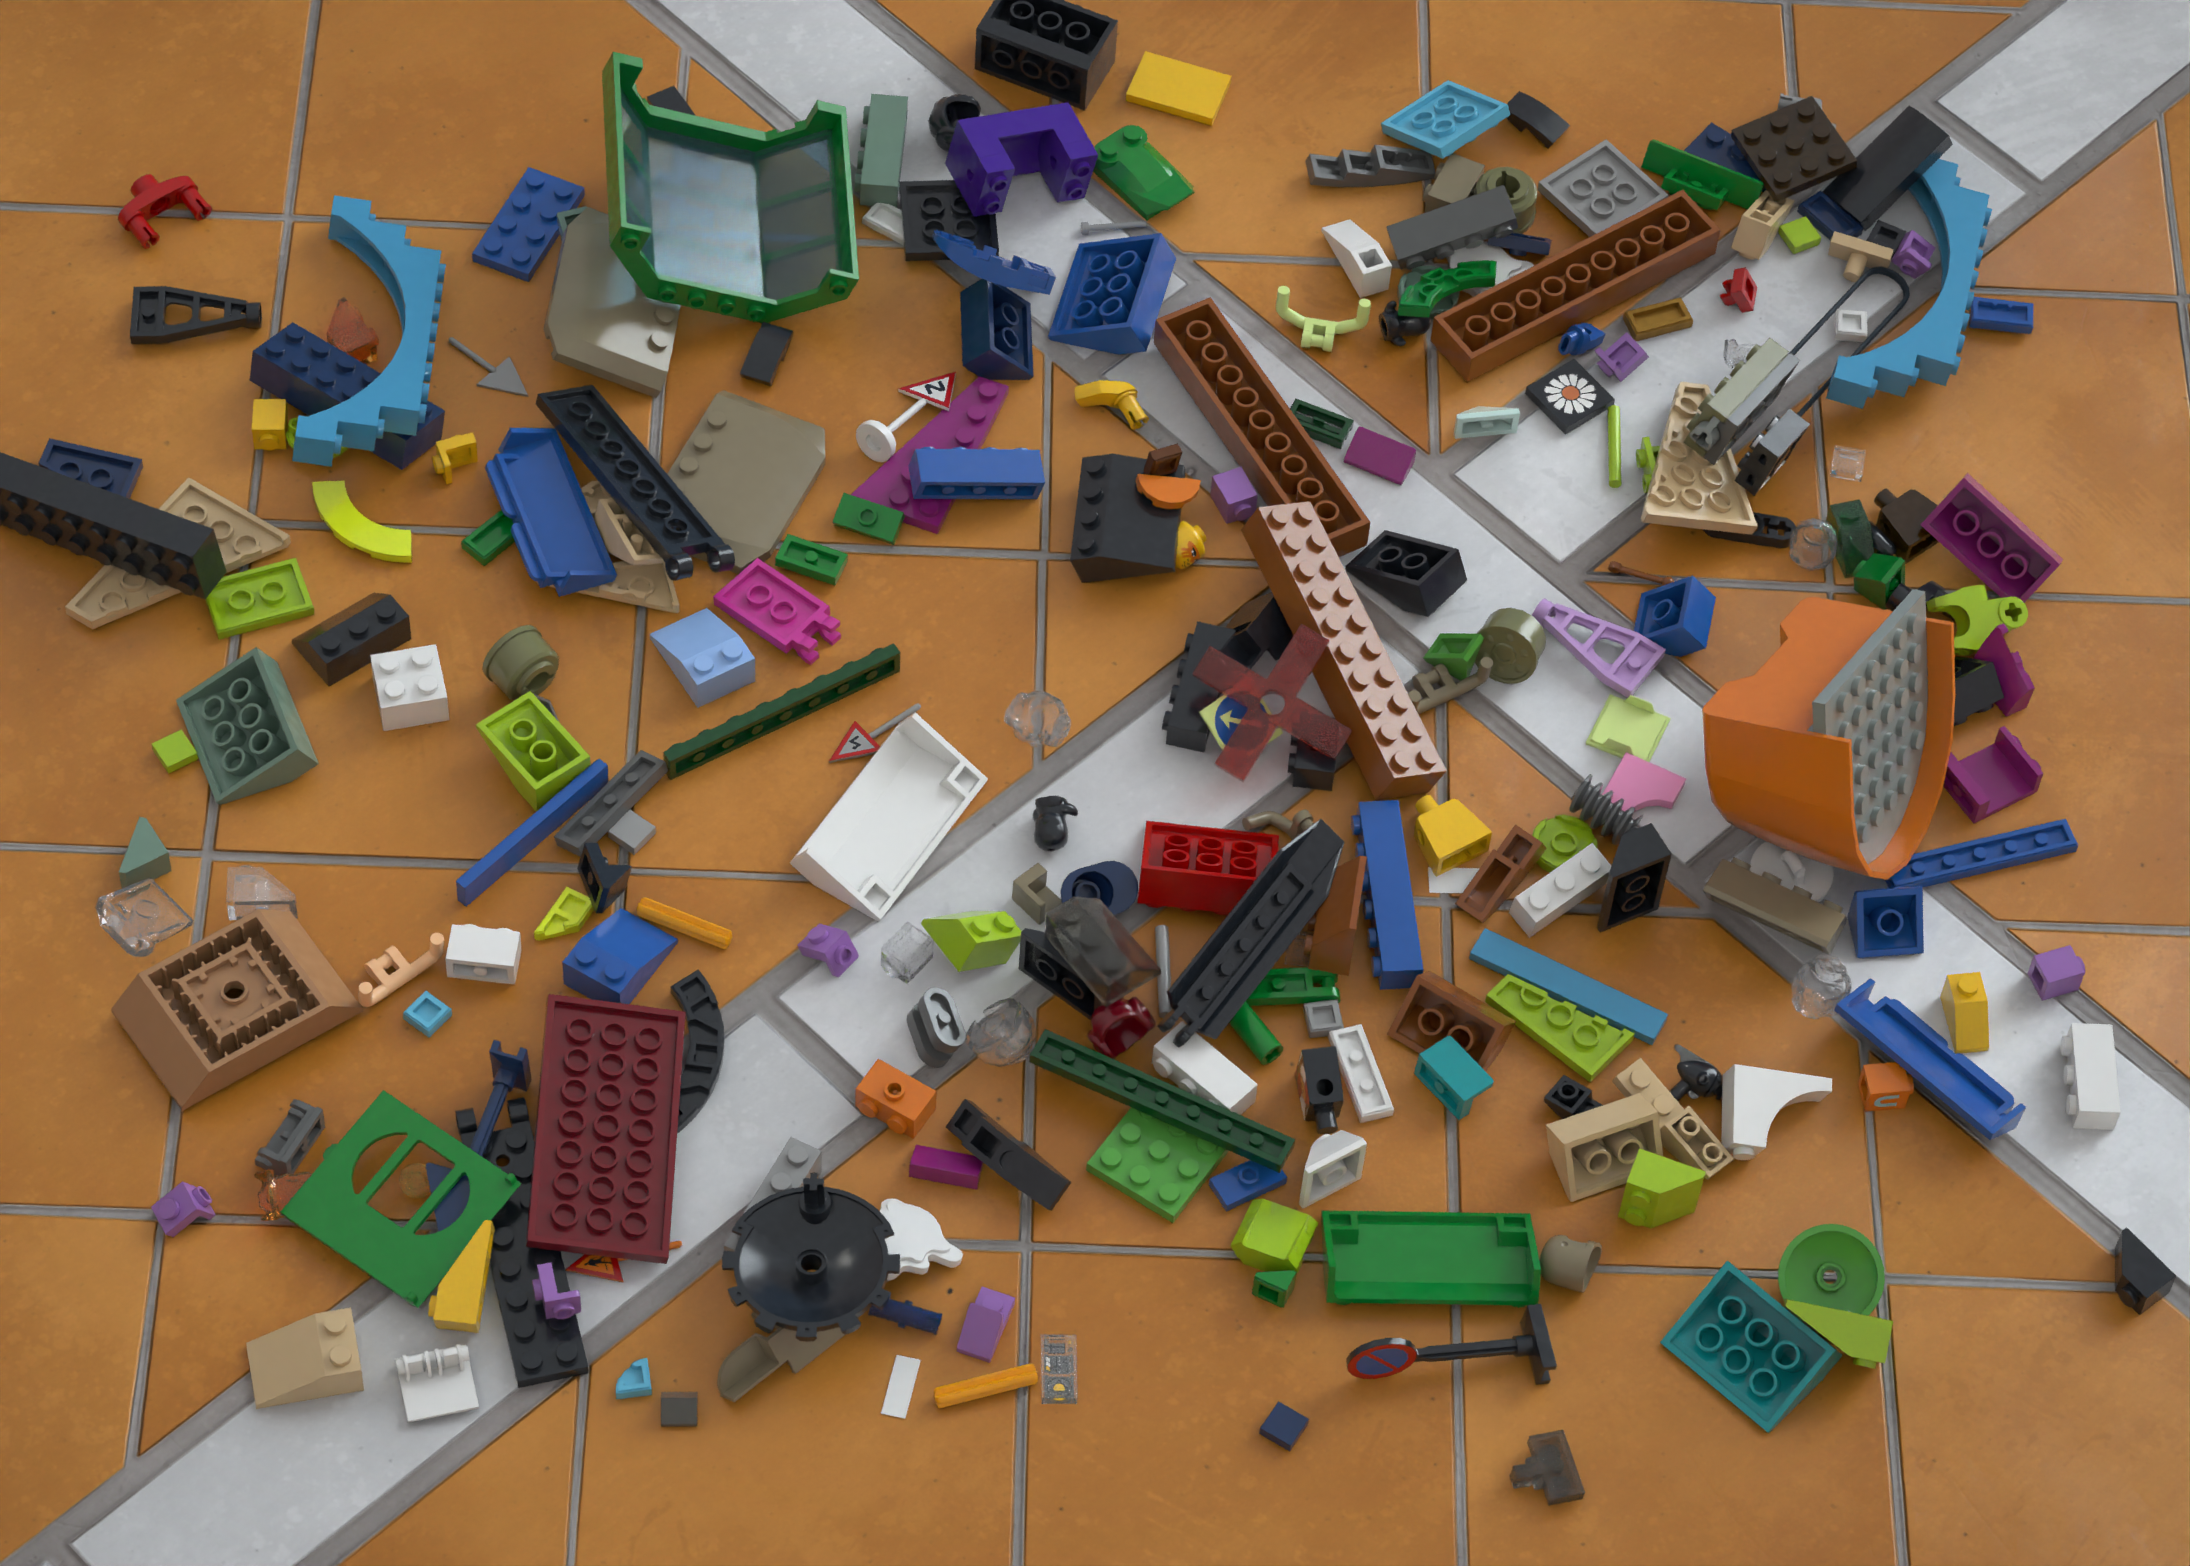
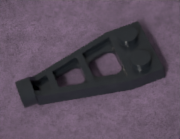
[130,286,262,344]

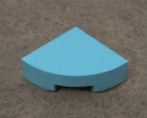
[616,1358,652,1400]

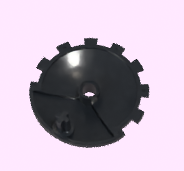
[722,1172,900,1342]

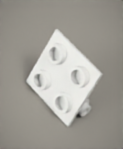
[395,1344,479,1423]

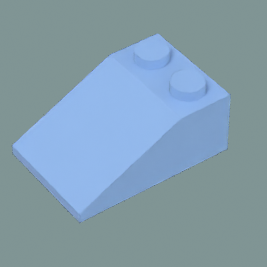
[649,608,755,708]

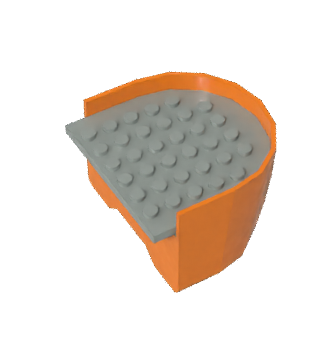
[1702,589,1955,880]

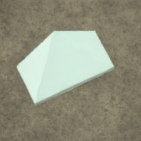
[1454,406,1520,439]

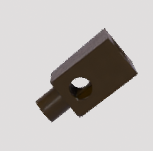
[1874,488,1939,564]

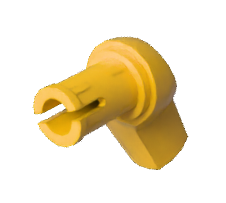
[1075,380,1149,430]

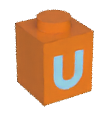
[1858,1062,1914,1112]

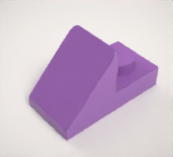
[957,1286,1015,1363]

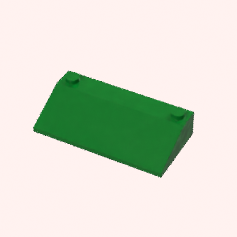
[1321,1210,1541,1308]

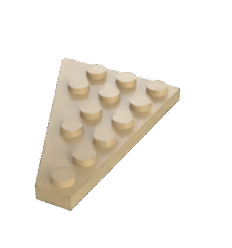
[1641,382,1758,535]
[65,477,291,630]

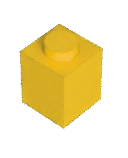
[252,399,288,451]

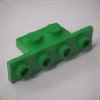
[1641,139,1764,210]

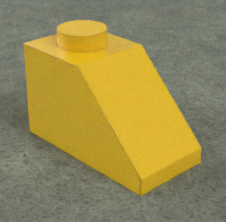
[1940,972,1989,1054]

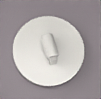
[1749,841,1834,903]

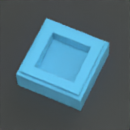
[403,991,452,1038]

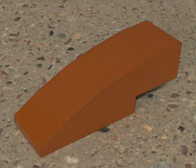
[1455,825,1547,923]

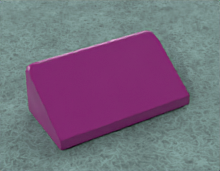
[1343,426,1416,486]
[909,1145,983,1190]

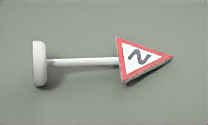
[856,371,956,463]

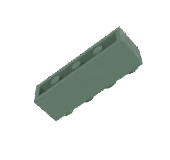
[854,94,908,208]

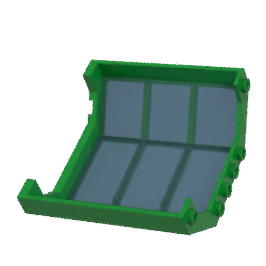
[602,52,859,323]

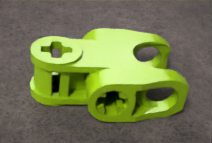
[1926,585,2028,656]

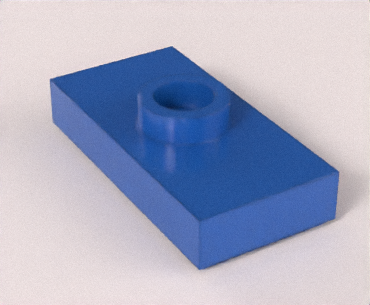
[1969,297,2033,334]
[1209,1160,1287,1212]

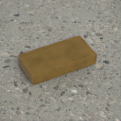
[1623,297,1693,341]

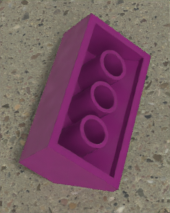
[1920,473,2063,603]

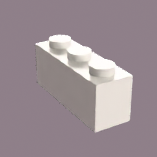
[1509,843,1611,938]
[1152,1021,1258,1115]
[2061,1023,2121,1130]

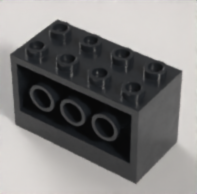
[975,0,1118,111]

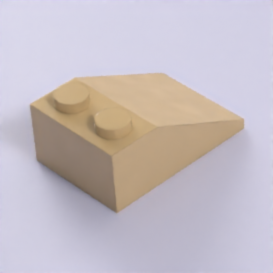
[246,1307,364,1409]

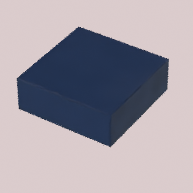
[1259,1401,1309,1451]

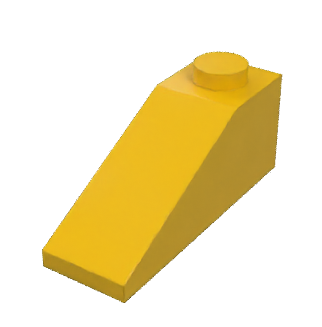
[428,1220,495,1333]

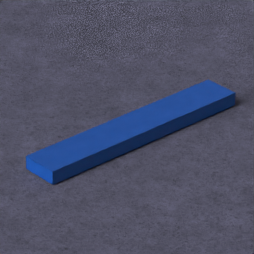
[456,759,609,907]
[1885,819,2078,888]

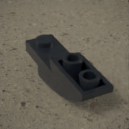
[946,1099,1071,1211]

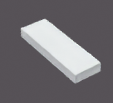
[1328,1024,1394,1123]

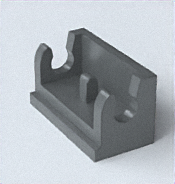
[255,1099,325,1181]

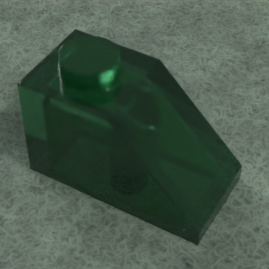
[1824,499,1874,578]

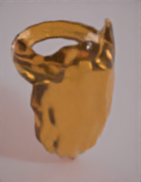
[254,1169,312,1221]

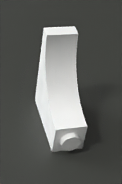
[1721,1064,1832,1160]

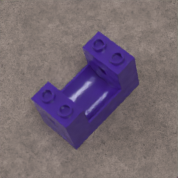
[945,102,1098,216]

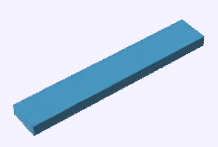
[1469,928,1668,1045]

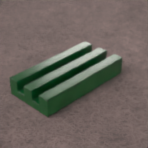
[1290,398,1354,449]

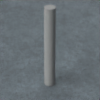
[1155,925,1172,1018]

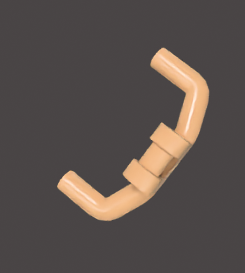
[358,933,444,1007]

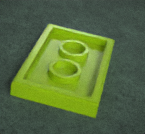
[205,558,315,640]

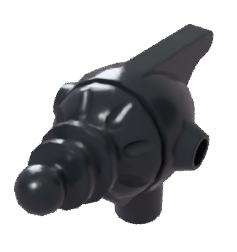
[1669,1044,1722,1101]

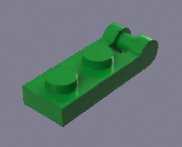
[1246,967,1341,1006]

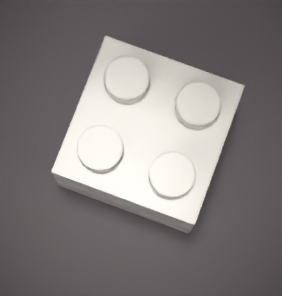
[370,644,449,731]

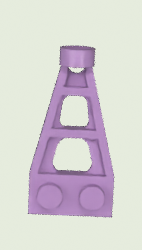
[1532,598,1666,698]

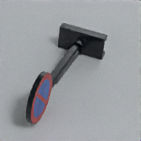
[1346,1304,1557,1385]

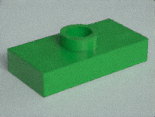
[832,493,905,545]
[775,534,848,586]

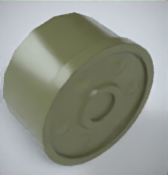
[1475,167,1537,234]
[1475,608,1546,684]
[482,625,559,700]

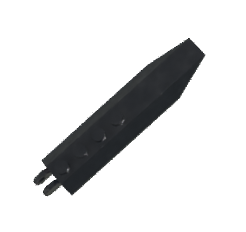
[1157,819,1344,1048]

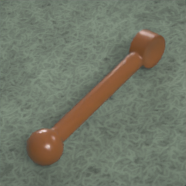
[1608,561,1674,586]

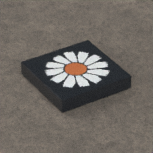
[1525,359,1615,435]

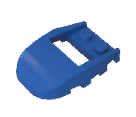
[932,230,1056,295]

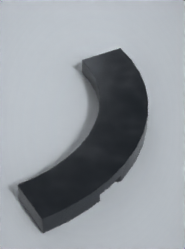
[671,969,724,1133]

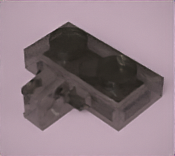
[1509,1430,1585,1506]

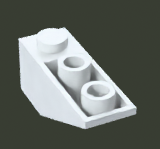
[1321,219,1392,298]

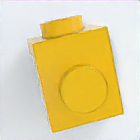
[432,432,478,485]

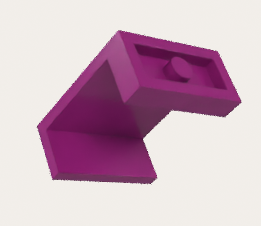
[1943,726,2043,824]

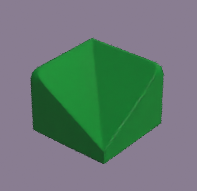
[1252,1270,1297,1308]

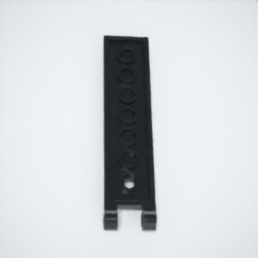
[536,385,735,581]
[455,1097,589,1388]

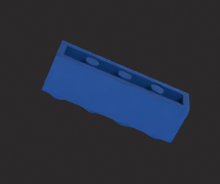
[908,447,1045,499]

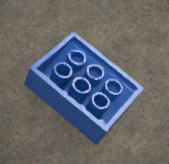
[1048,233,1176,355]

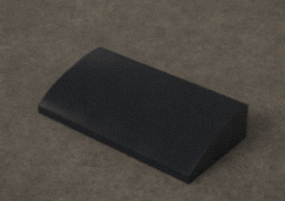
[1822,105,1953,231]

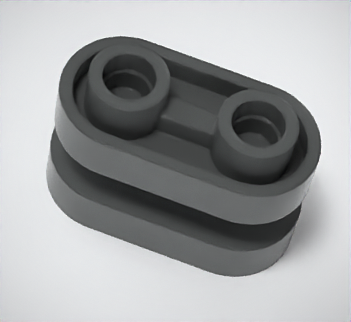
[906,987,966,1068]

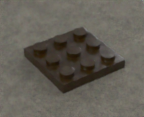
[1731,96,1857,202]

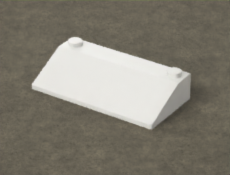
[790,712,988,921]

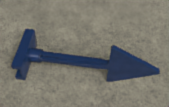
[426,1040,532,1232]

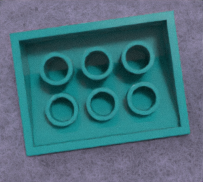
[1660,1261,1842,1433]

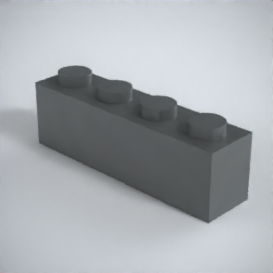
[1386,185,1518,270]

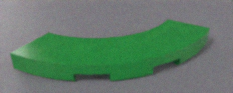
[1398,260,1497,317]

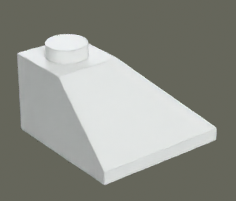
[1299,1130,1367,1209]

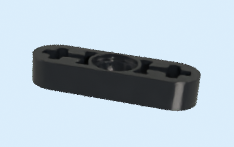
[1703,512,1796,548]

